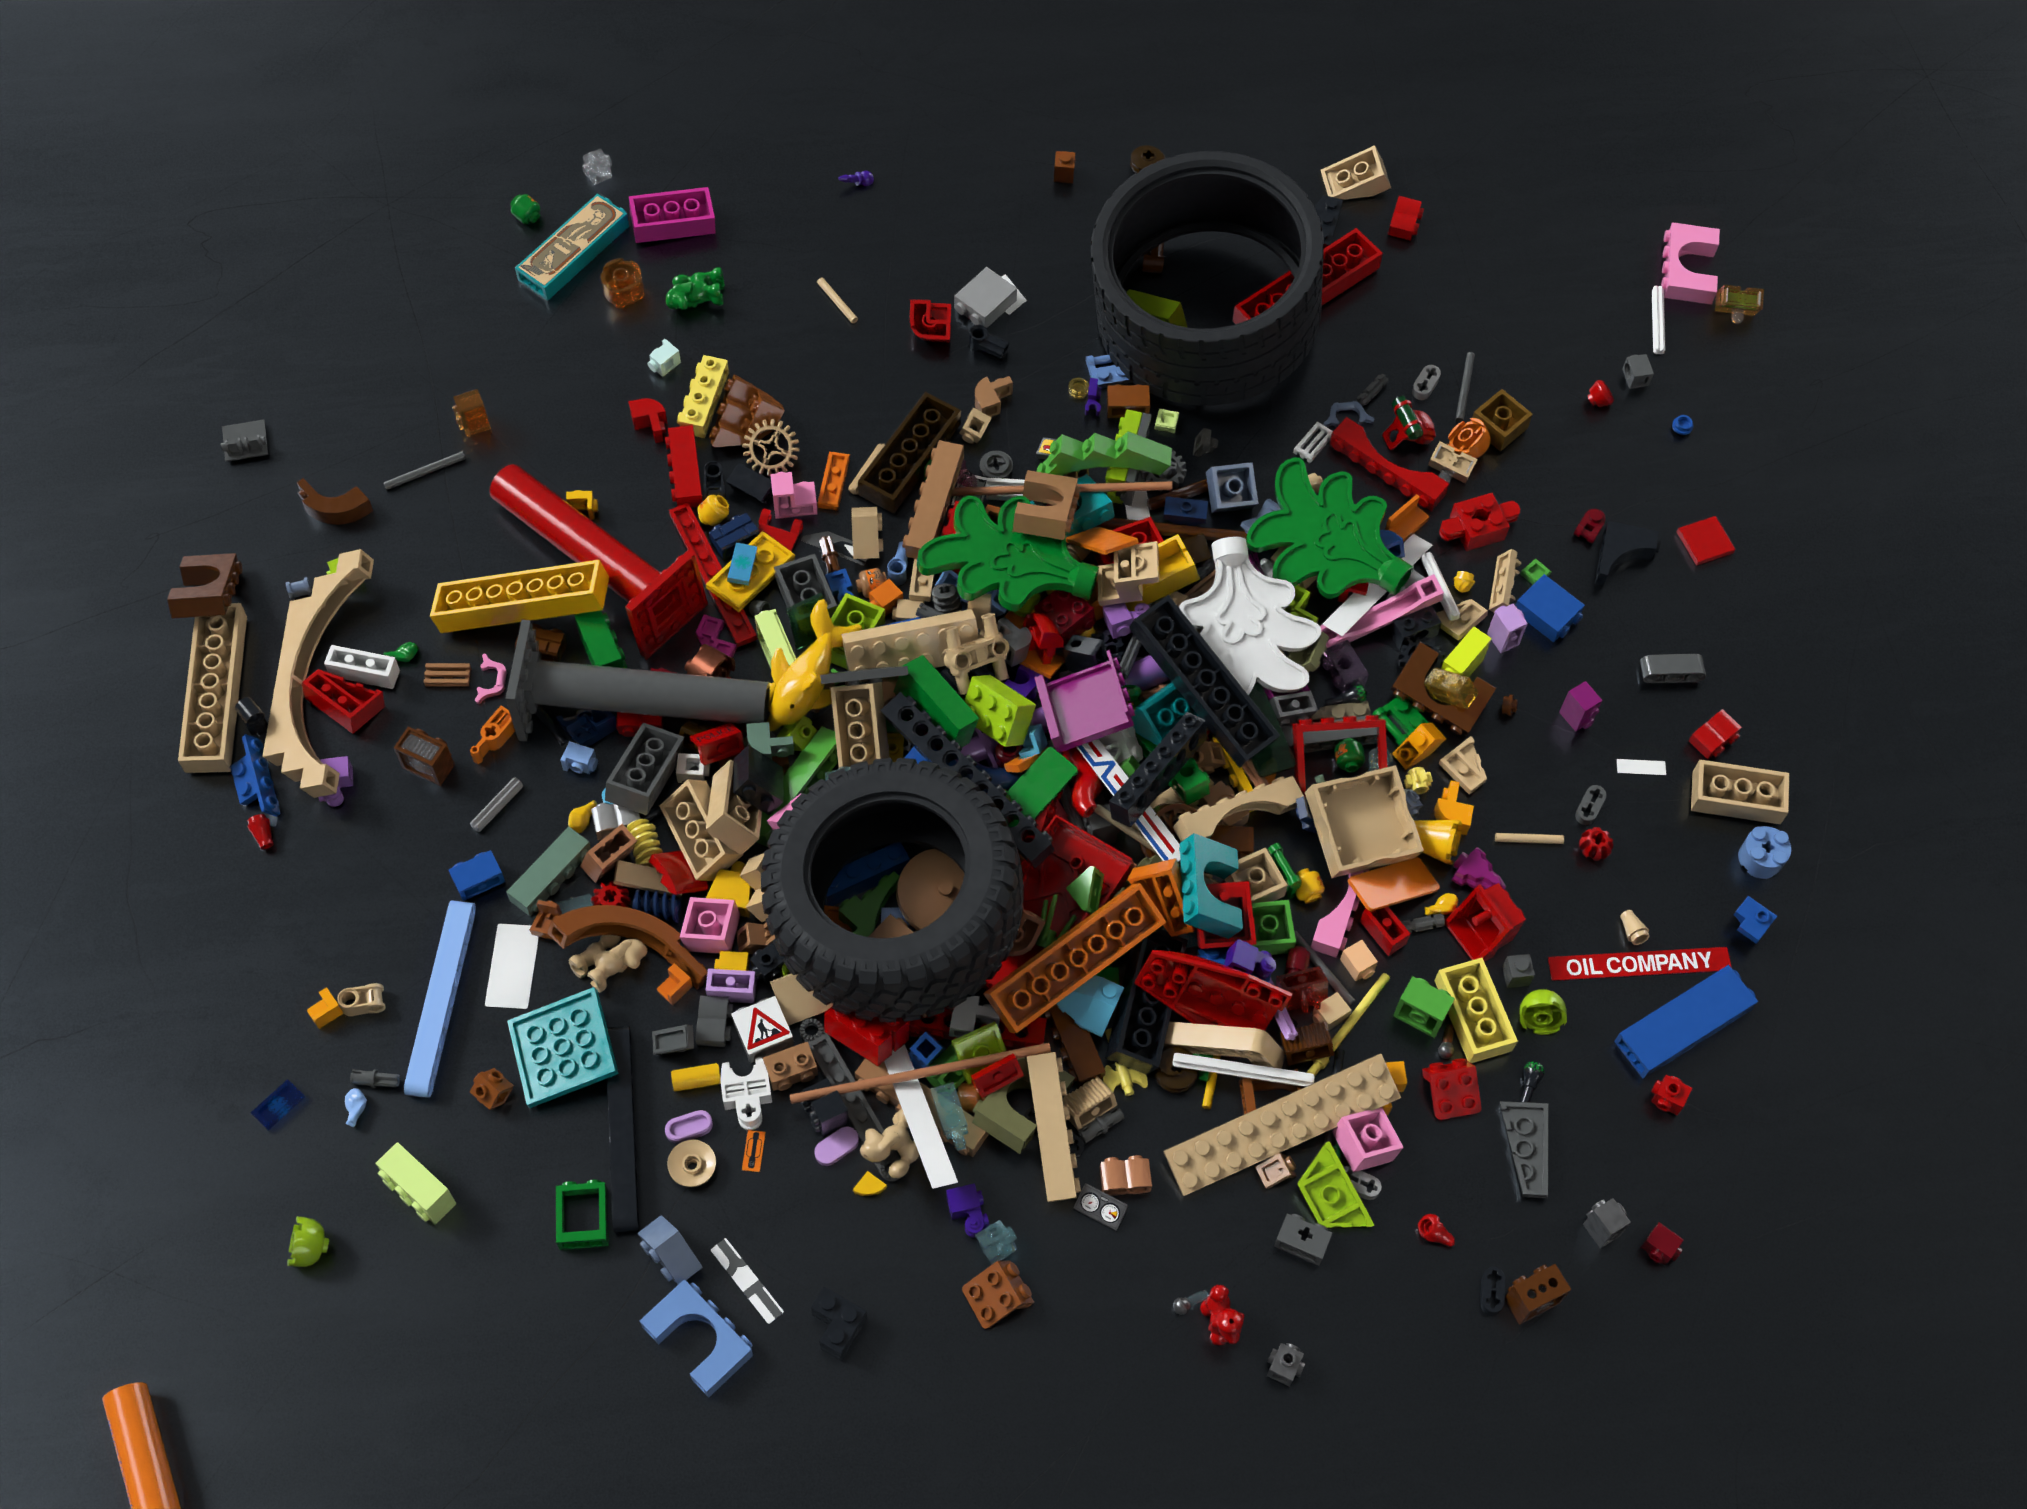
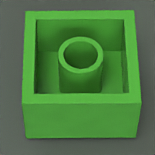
[1252,900,1296,955]
[1393,976,1455,1038]

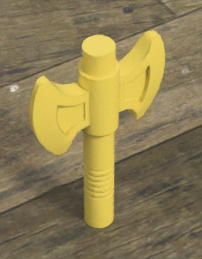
[1103,1028,1148,1096]

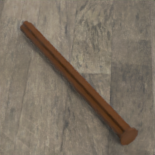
[1094,518,1247,541]

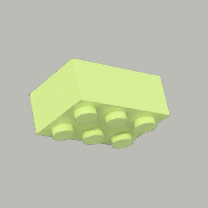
[376,1142,456,1225]

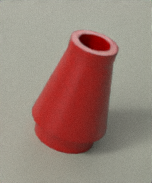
[247,814,274,850]

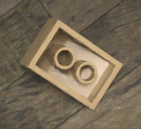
[1320,145,1391,200]

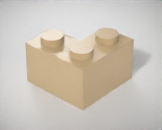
[852,507,883,559]
[740,853,768,922]

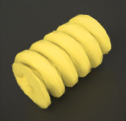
[626,819,663,868]

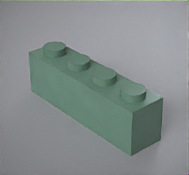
[506,826,591,916]

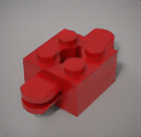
[1439,493,1520,551]

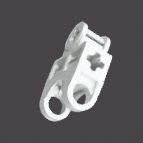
[721,1057,772,1130]

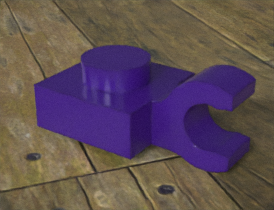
[1085,378,1101,416]

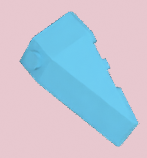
[1057,975,1124,1037]

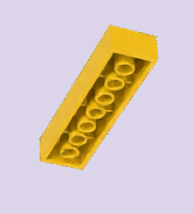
[430,560,609,633]

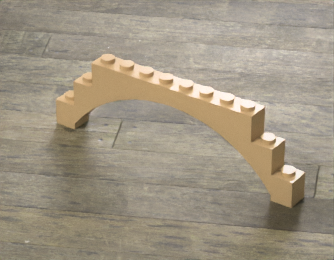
[263,549,374,798]

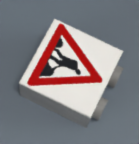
[731,996,794,1063]

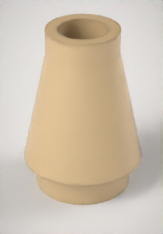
[1620,910,1650,945]

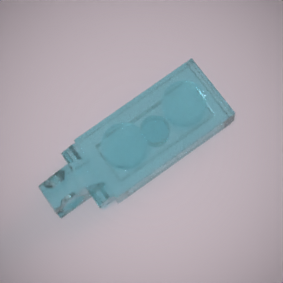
[930,1082,968,1151]

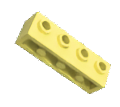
[677,355,729,438]

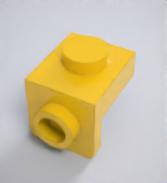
[566,490,598,520]

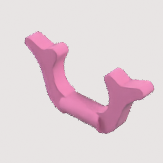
[475,654,507,704]

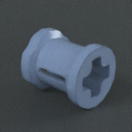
[285,577,312,601]

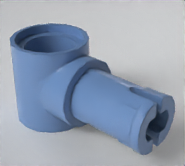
[887,542,909,586]

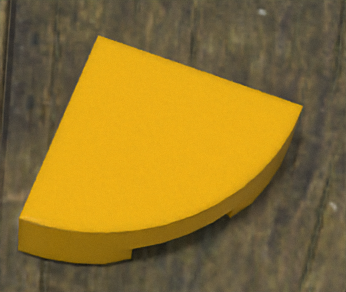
[853,1171,887,1196]

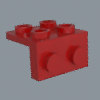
[1422,1058,1482,1120]

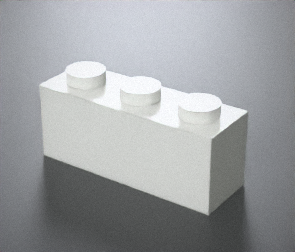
[324,645,400,689]

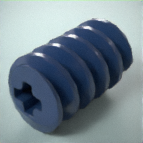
[633,889,682,922]

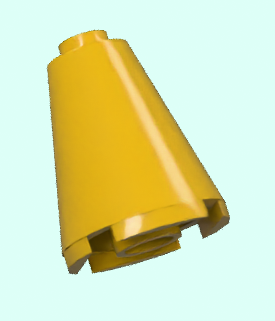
[1414,820,1462,865]

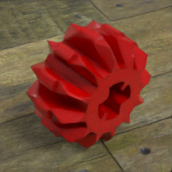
[591,880,631,907]

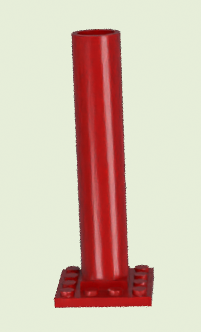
[490,464,708,660]

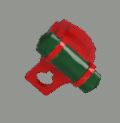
[1382,396,1436,450]

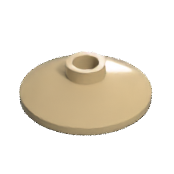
[667,1140,716,1187]

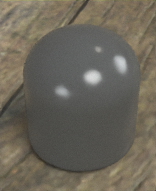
[749,600,771,617]

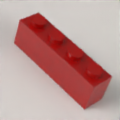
[665,425,703,508]

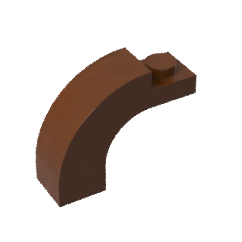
[297,478,373,525]

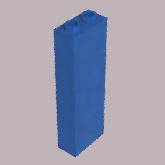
[1614,965,1758,1079]

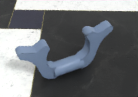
[1323,401,1375,427]

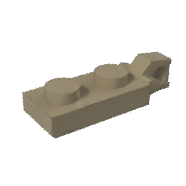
[1310,701,1371,722]

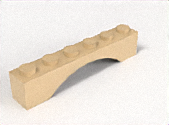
[1173,776,1304,842]

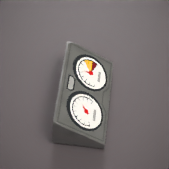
[1073,1183,1128,1231]

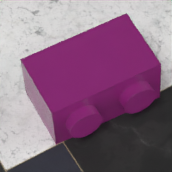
[1559,681,1603,732]

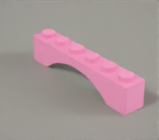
[1320,574,1444,654]
[1311,869,1369,957]

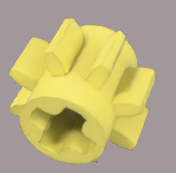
[1404,767,1433,794]

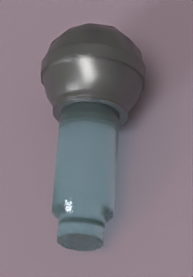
[1173,1290,1208,1315]

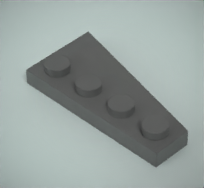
[1500,1101,1548,1198]

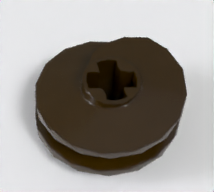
[1130,145,1165,174]
[1155,1047,1198,1093]

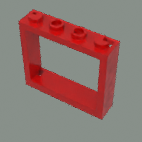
[1292,715,1387,797]

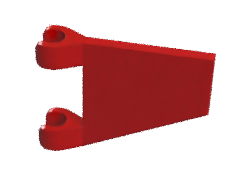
[759,509,803,552]

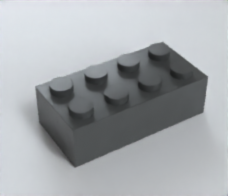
[605,723,684,815]

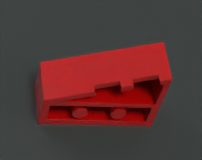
[302,669,385,734]

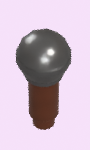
[1438,1024,1455,1059]

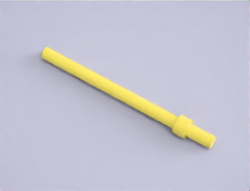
[1306,973,1390,1077]

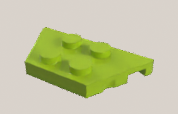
[1297,1141,1374,1228]

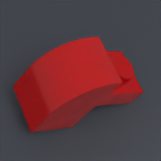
[628,398,667,443]

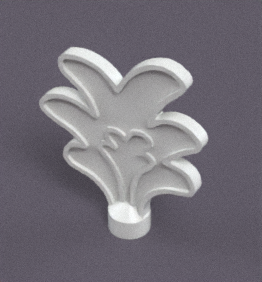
[1179,537,1321,695]

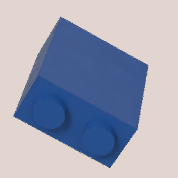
[1515,574,1585,643]

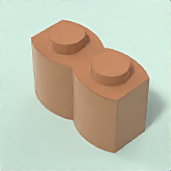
[1099,1155,1152,1196]

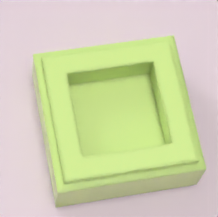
[1155,409,1179,433]

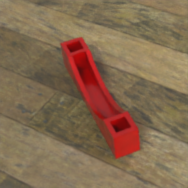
[1330,417,1450,511]

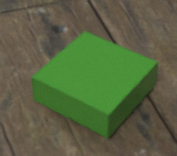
[1520,559,1551,585]

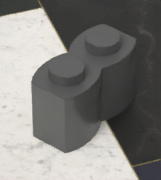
[695,996,734,1047]

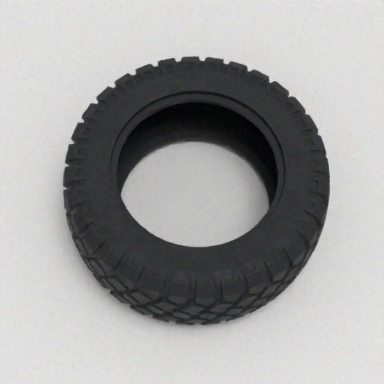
[761,758,1024,1022]

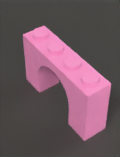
[1661,222,1720,305]

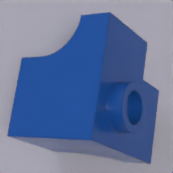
[1734,896,1777,944]

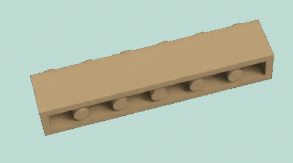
[1027,1052,1081,1202]

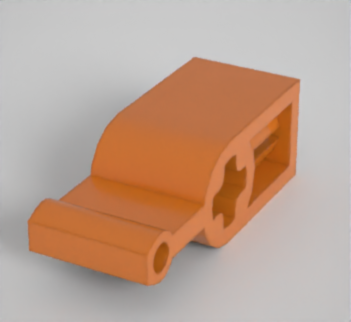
[470,706,515,764]

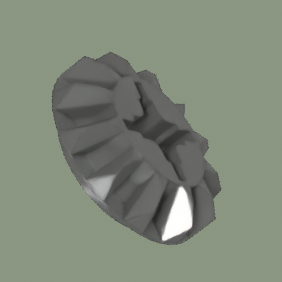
[980,451,1013,478]

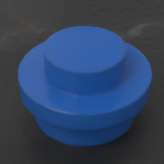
[1672,415,1693,435]

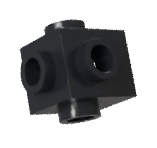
[750,943,785,984]

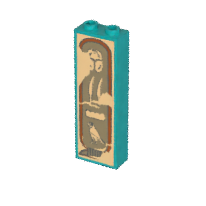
[515,193,629,301]

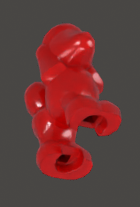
[1200,1285,1245,1345]

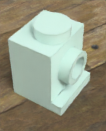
[647,339,681,377]

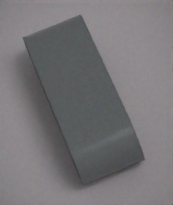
[1640,654,1706,683]

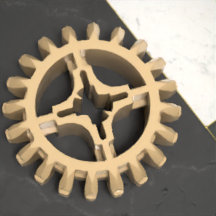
[742,419,800,476]

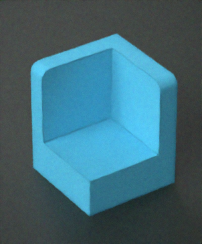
[1019,724,1048,757]

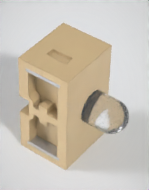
[1428,441,1478,484]

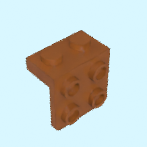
[962,1260,1035,1329]

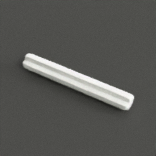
[1652,286,1665,355]
[1421,552,1460,621]

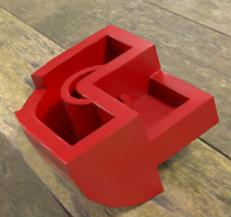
[910,300,951,342]
[1022,612,1064,664]

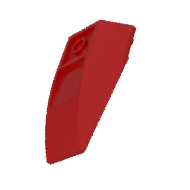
[1134,950,1292,1031]

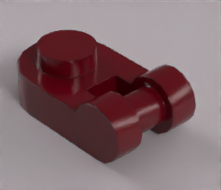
[1573,509,1606,544]

